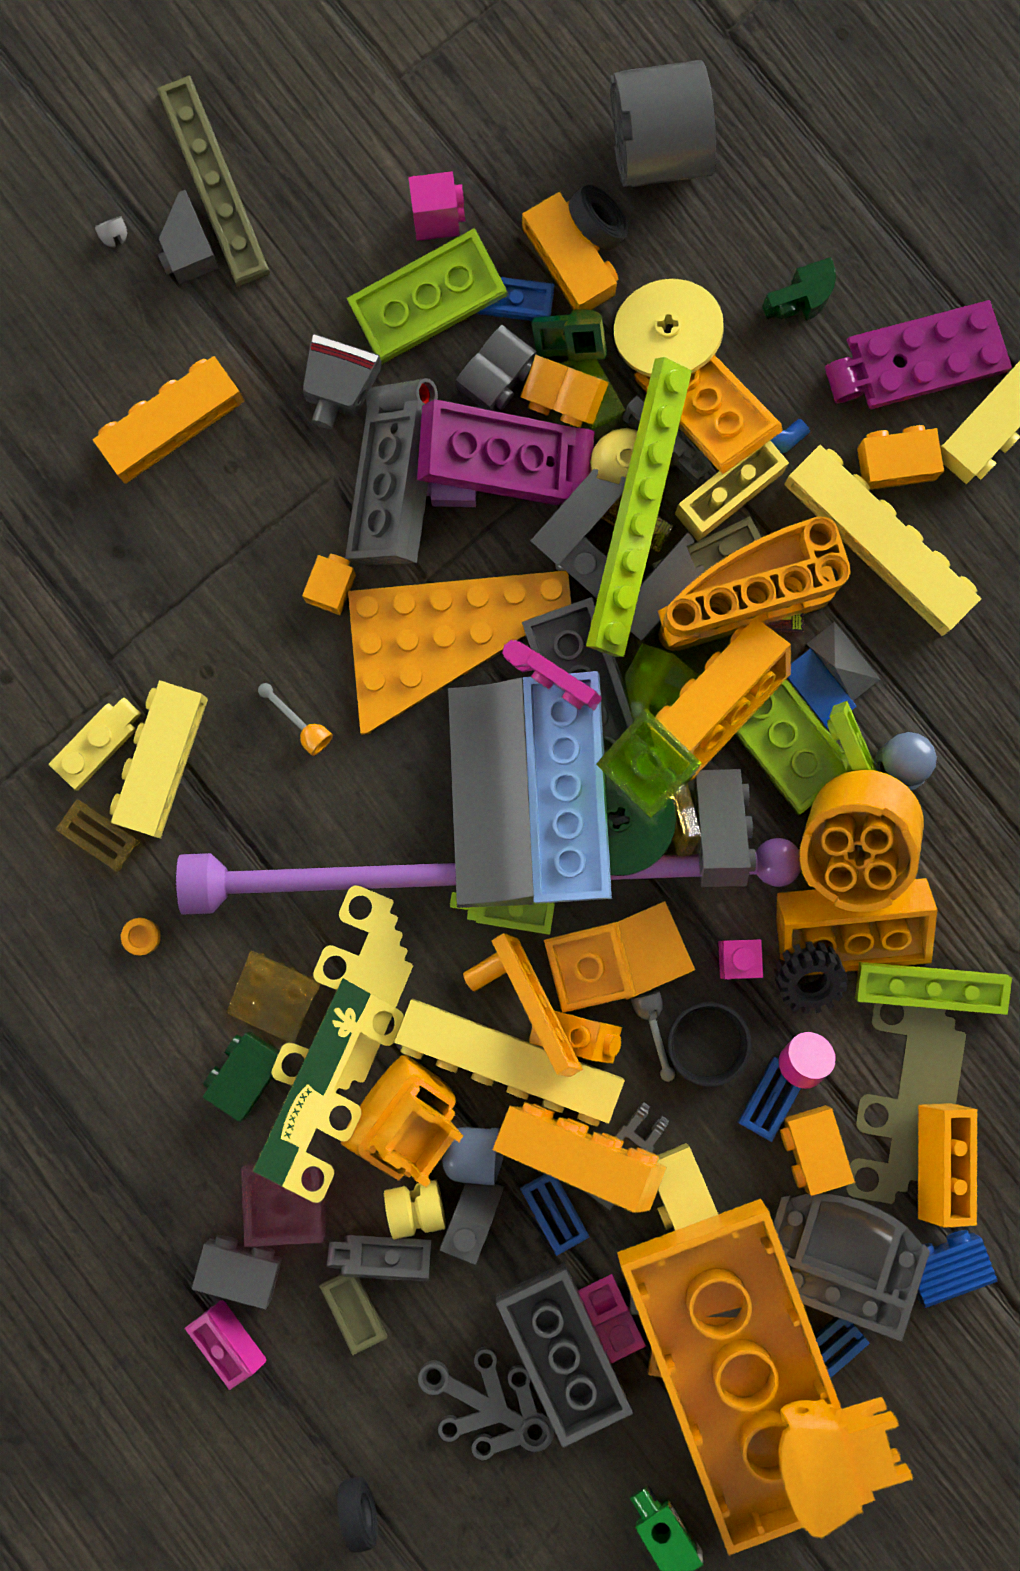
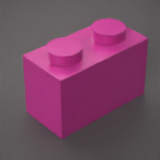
[408,171,465,241]

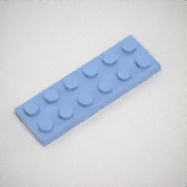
[523,671,612,904]

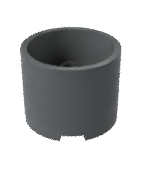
[610,60,716,187]

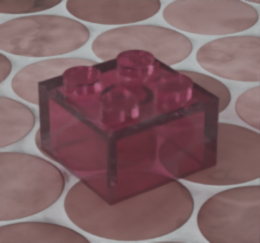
[241,1159,327,1247]

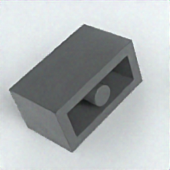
[192,1235,283,1310]

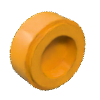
[121,918,161,955]

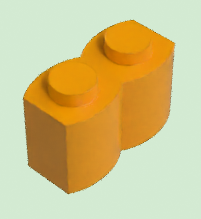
[520,355,609,428]

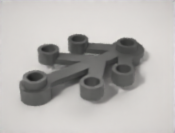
[418,1346,554,1460]

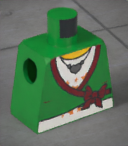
[630,1485,703,1571]

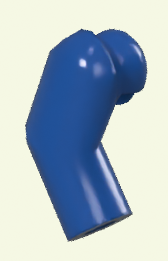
[770,419,810,454]

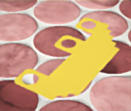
[272,885,413,1093]

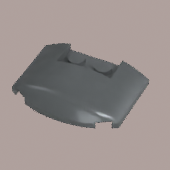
[773,1193,930,1342]

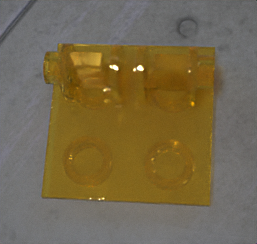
[226,950,321,1043]

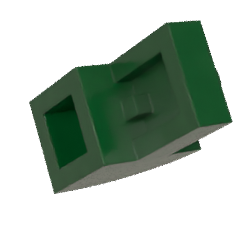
[762,257,836,321]
[532,309,607,361]

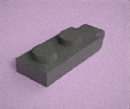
[327,1235,432,1282]

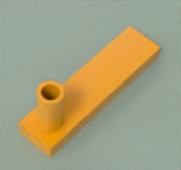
[463,933,583,1077]

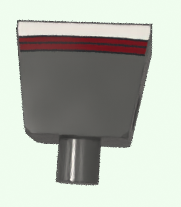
[303,333,382,429]

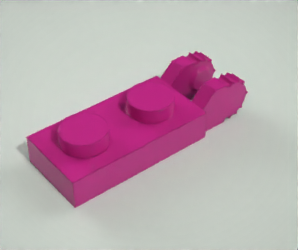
[502,640,602,711]

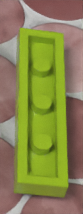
[855,962,1012,1015]

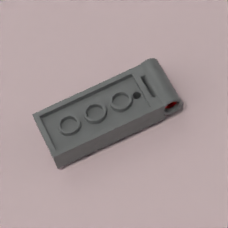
[345,378,438,566]

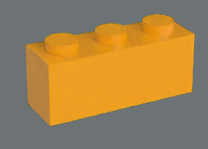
[522,192,618,310]
[918,1103,977,1228]

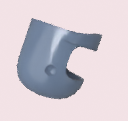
[873,732,937,791]
[442,1127,504,1185]

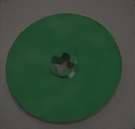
[604,763,676,876]

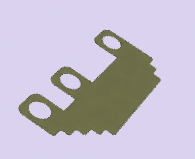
[846,1003,966,1204]

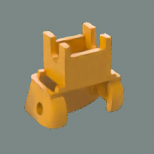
[341,1054,463,1188]
[779,1397,913,1538]

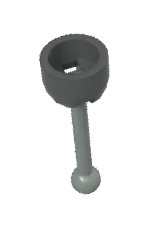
[631,990,675,1082]

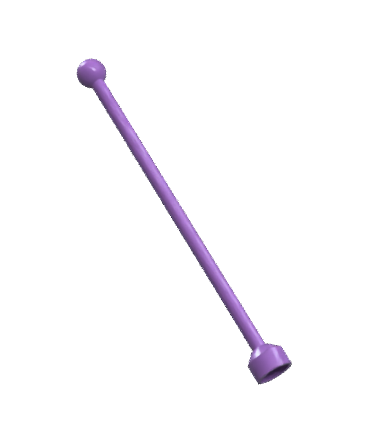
[176,838,801,915]

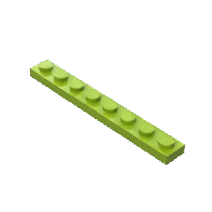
[586,357,692,657]

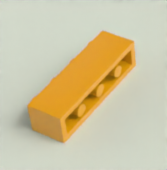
[92,356,244,484]

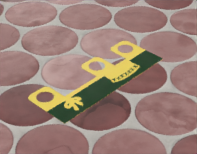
[253,978,404,1203]

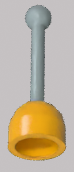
[258,683,333,756]

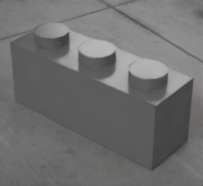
[693,769,756,887]

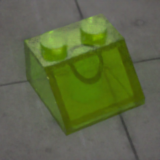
[596,709,702,818]

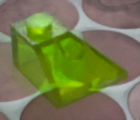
[625,643,700,733]

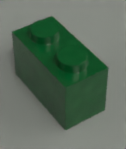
[203,1031,287,1122]

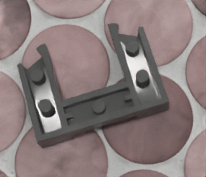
[530,468,704,640]

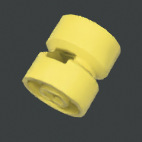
[384,1179,446,1240]

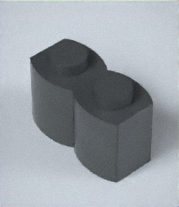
[456,325,536,411]

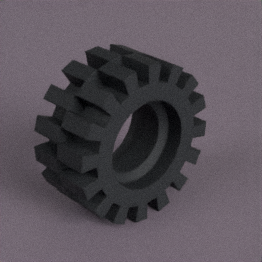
[774,941,848,1014]

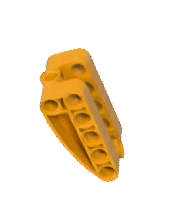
[658,516,850,651]

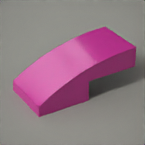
[578,1274,646,1363]

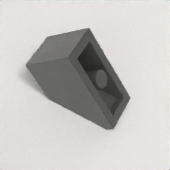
[158,190,219,285]
[440,1183,504,1265]

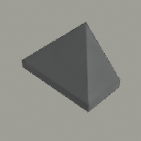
[805,622,880,701]

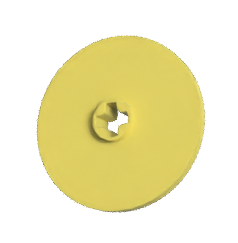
[614,279,724,377]

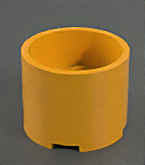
[799,770,924,912]

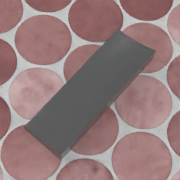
[522,597,655,827]
[448,677,534,908]

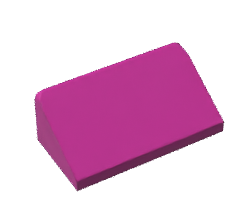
[185,1300,266,1390]

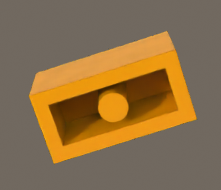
[857,425,944,490]
[780,1105,855,1196]

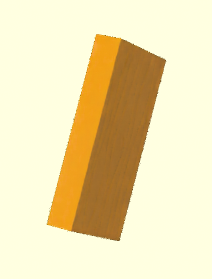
[617,1199,875,1555]

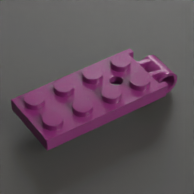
[824,300,1012,410]

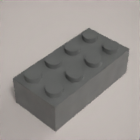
[496,1262,633,1448]

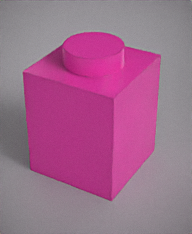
[718,939,763,979]

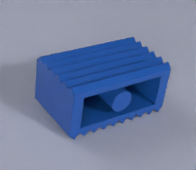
[917,1230,998,1308]

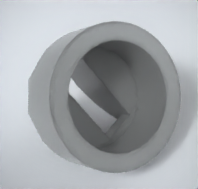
[95,216,127,247]

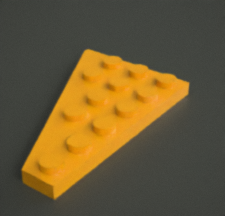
[348,571,571,735]

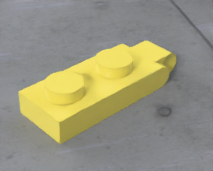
[48,698,141,791]

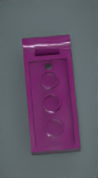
[417,399,594,505]

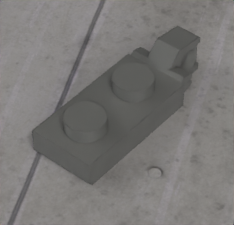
[623,396,712,484]

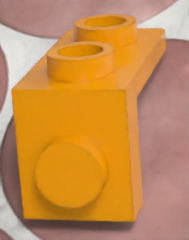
[529,1011,622,1064]

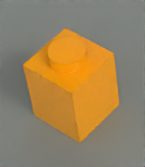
[302,554,356,615]

